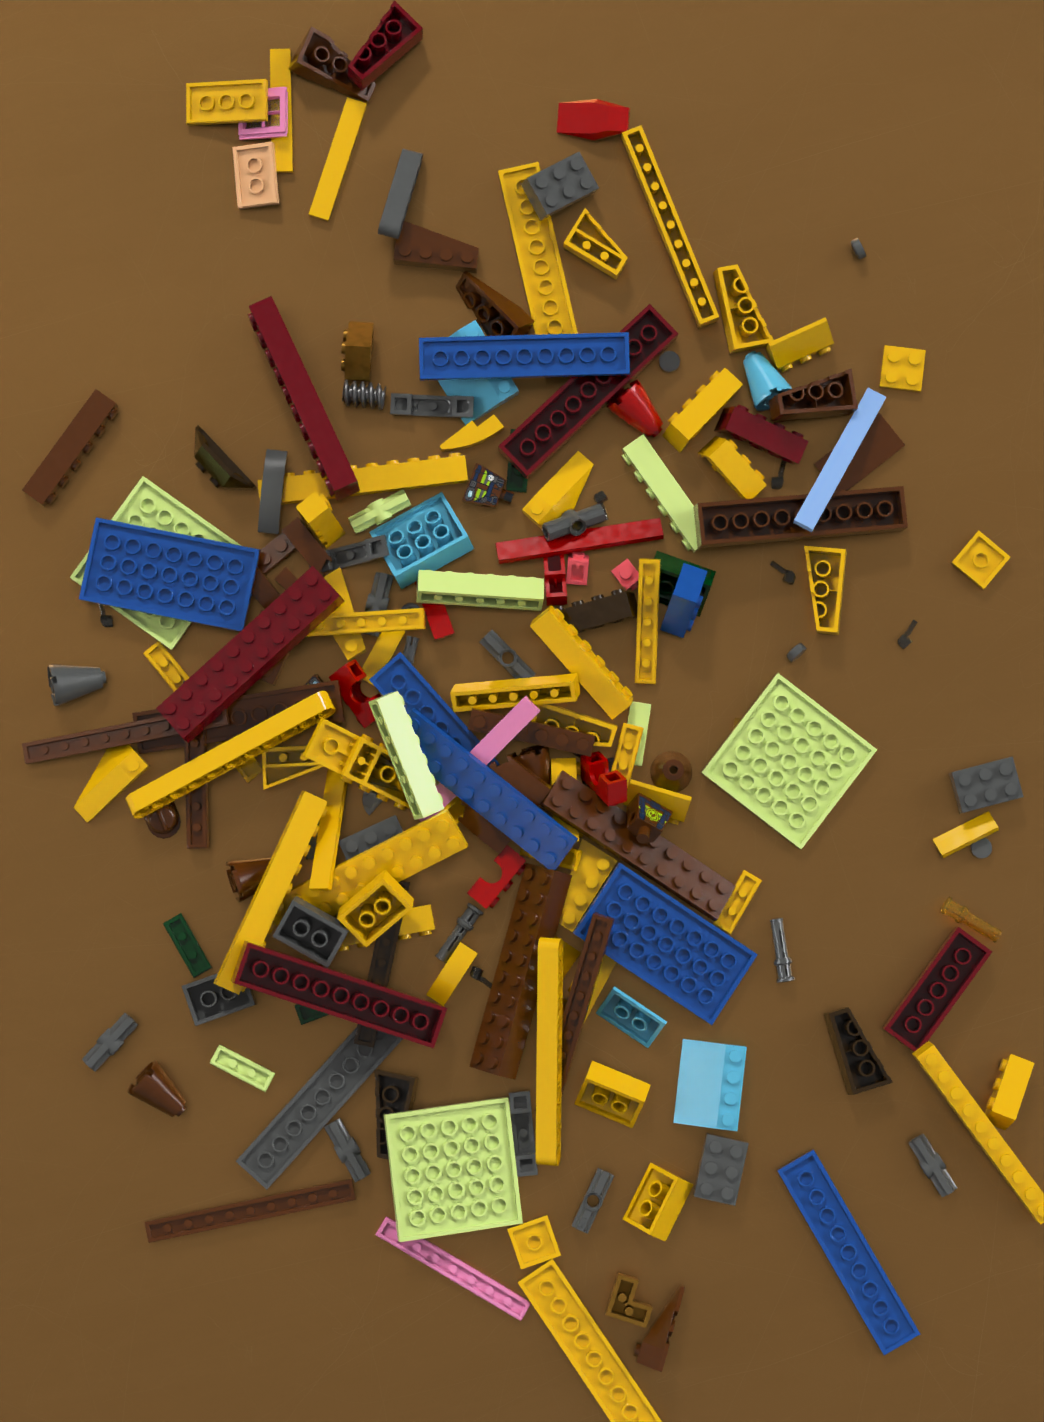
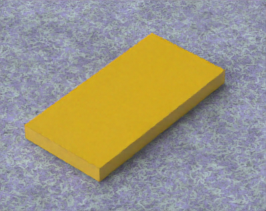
[186,79,268,126]

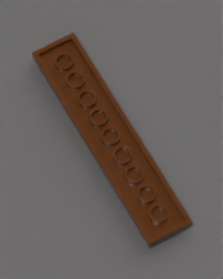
[132,680,345,754]
[541,771,736,921]

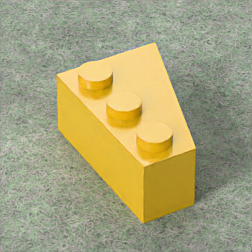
[698,436,767,499]
[262,745,324,790]
[985,1054,1034,1130]

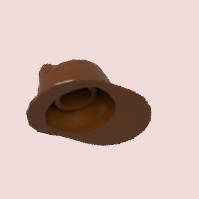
[144,801,181,839]

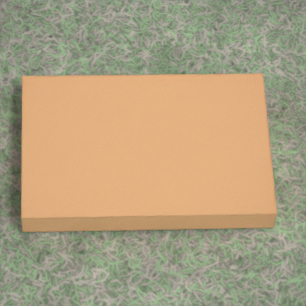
[232,142,279,210]

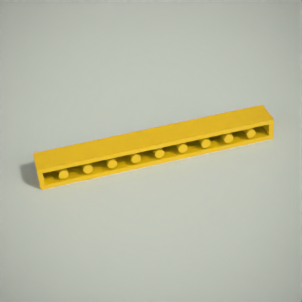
[621,125,719,328]
[257,453,468,505]
[214,791,328,995]
[912,1041,1044,1225]

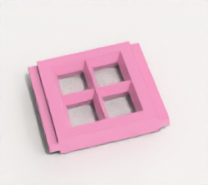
[238,87,288,140]

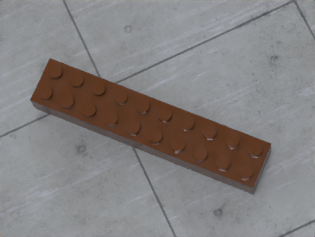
[693,486,908,548]
[470,863,572,1080]

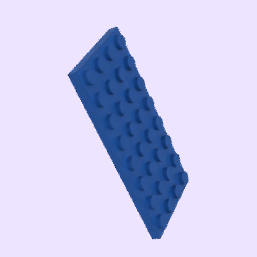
[79,517,261,632]
[573,863,758,1025]

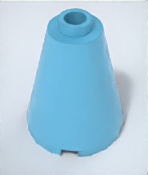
[743,351,792,411]

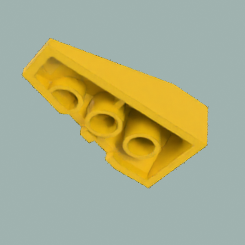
[522,451,594,530]
[74,745,150,823]

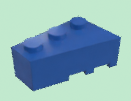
[660,563,707,638]

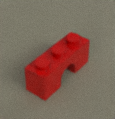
[329,659,381,729]
[580,751,627,806]
[467,845,526,909]

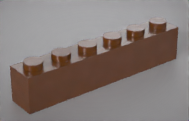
[22,389,118,507]

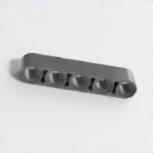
[378,149,423,239]

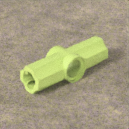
[348,489,411,534]

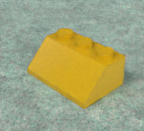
[765,317,834,373]
[623,779,692,825]
[574,1061,651,1128]
[623,1162,693,1242]

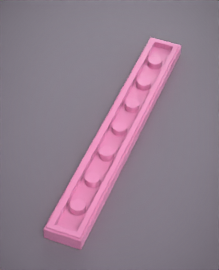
[419,696,541,822]
[375,1216,531,1321]

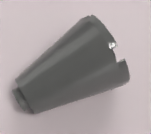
[47,664,106,706]

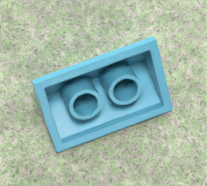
[596,986,667,1048]

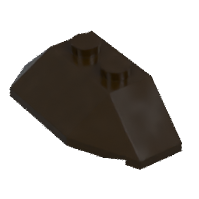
[194,425,257,491]

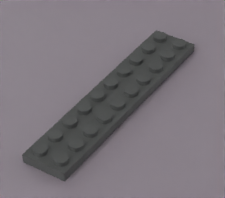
[236,1027,403,1189]

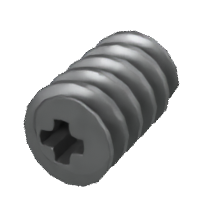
[342,380,386,410]

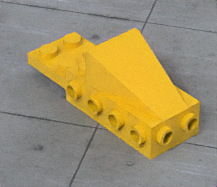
[302,718,410,811]

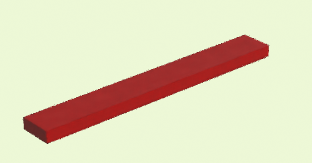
[495,518,664,564]

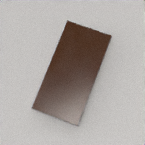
[814,413,905,492]

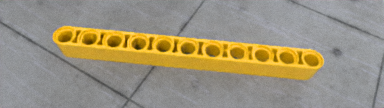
[125,691,336,819]
[536,937,563,1166]

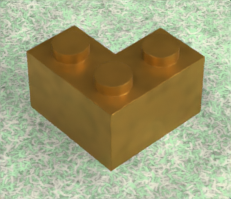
[341,321,374,381]
[605,1272,653,1328]

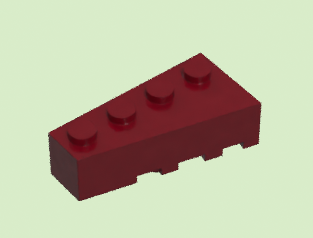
[348,0,423,91]
[714,404,809,465]

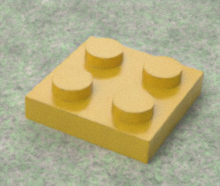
[879,345,926,392]
[951,530,1010,589]
[507,1215,561,1269]

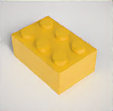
[337,870,414,947]

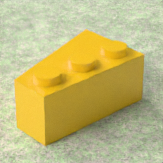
[563,208,628,280]

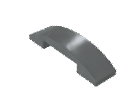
[390,393,474,418]
[258,449,288,534]
[309,535,390,573]
[509,1091,538,1177]

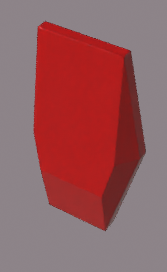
[557,99,630,141]

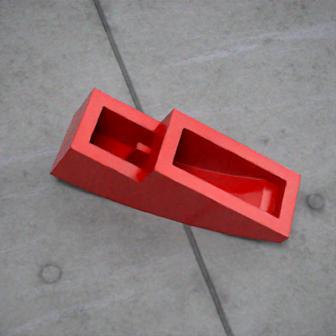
[543,554,567,606]
[415,582,455,641]

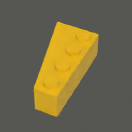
[559,839,617,932]

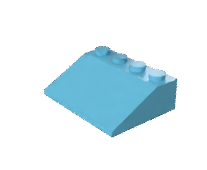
[438,320,519,426]
[369,492,474,589]
[673,1039,747,1131]

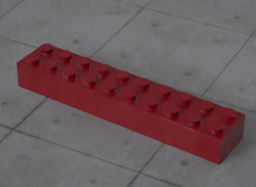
[247,296,360,501]
[498,304,679,480]
[156,566,345,743]
[231,941,447,1048]

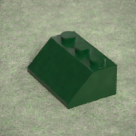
[654,551,716,617]

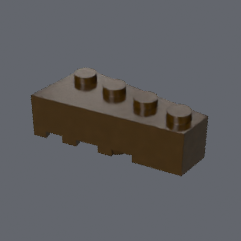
[555,589,638,633]

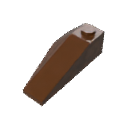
[289,27,376,102]
[456,271,535,336]
[633,1284,685,1372]

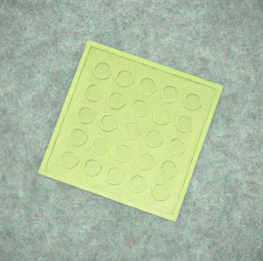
[70,476,241,650]
[701,673,877,849]
[384,1097,523,1242]

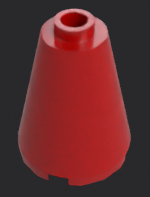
[607,379,663,437]

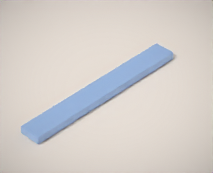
[793,388,886,532]

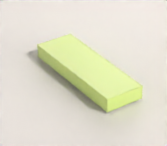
[627,701,651,766]
[210,1044,275,1092]

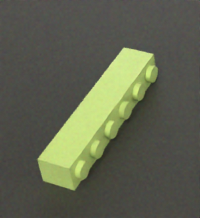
[621,434,700,553]
[416,570,544,611]
[368,691,444,820]

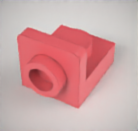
[566,552,589,585]
[611,558,639,591]

